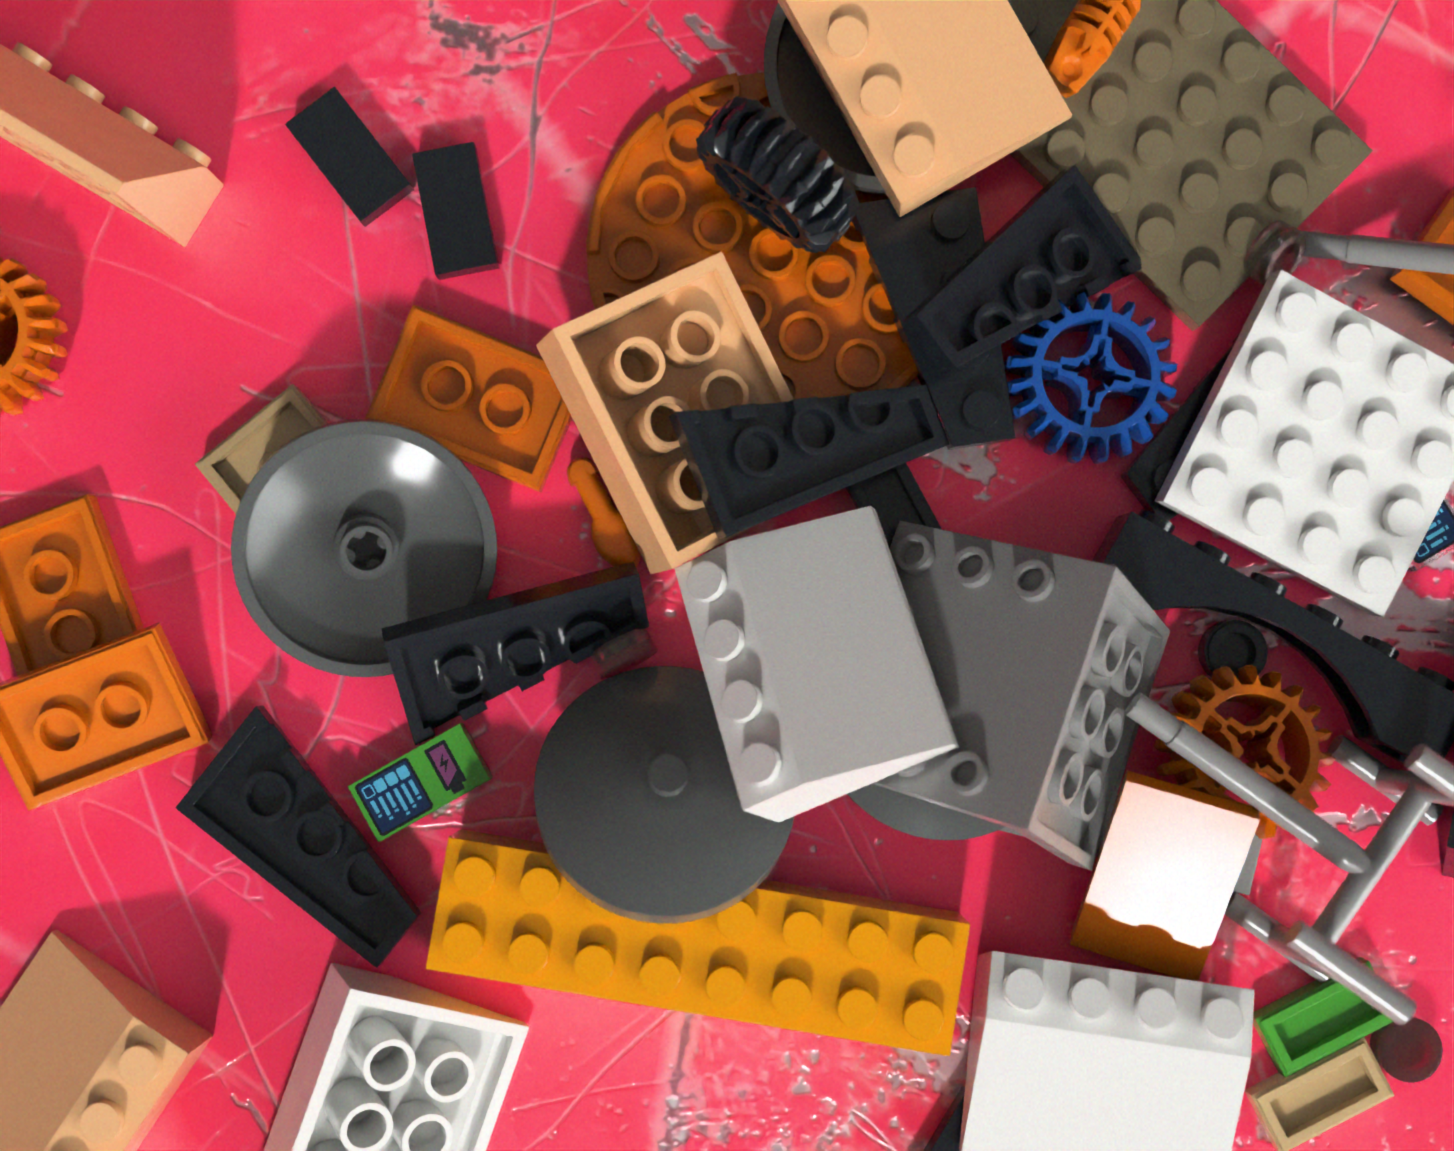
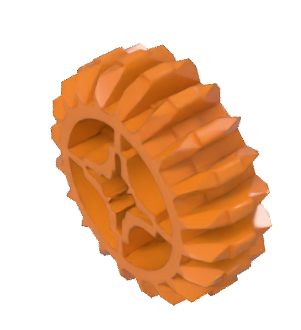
[0,256,69,416]
[1154,665,1337,839]

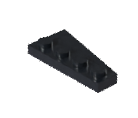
[381,562,649,746]

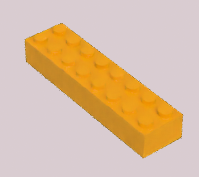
[426,829,970,1056]

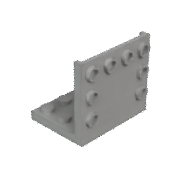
[871,521,1170,871]

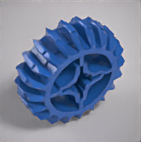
[1004,292,1178,464]

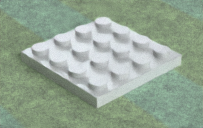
[1155,270,1454,617]

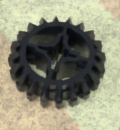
[696,96,860,253]

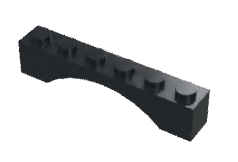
[1092,509,1454,765]

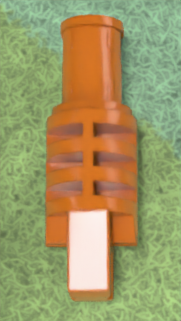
[1043,0,1141,98]

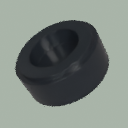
[1198,620,1268,679]

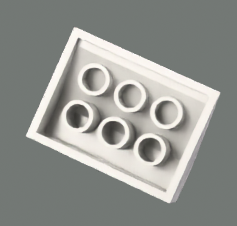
[674,505,958,822]
[959,951,1255,1151]
[264,963,529,1151]

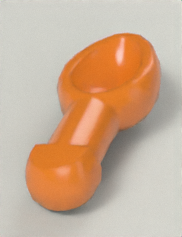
[567,457,641,567]

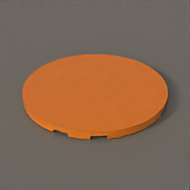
[586,72,950,399]

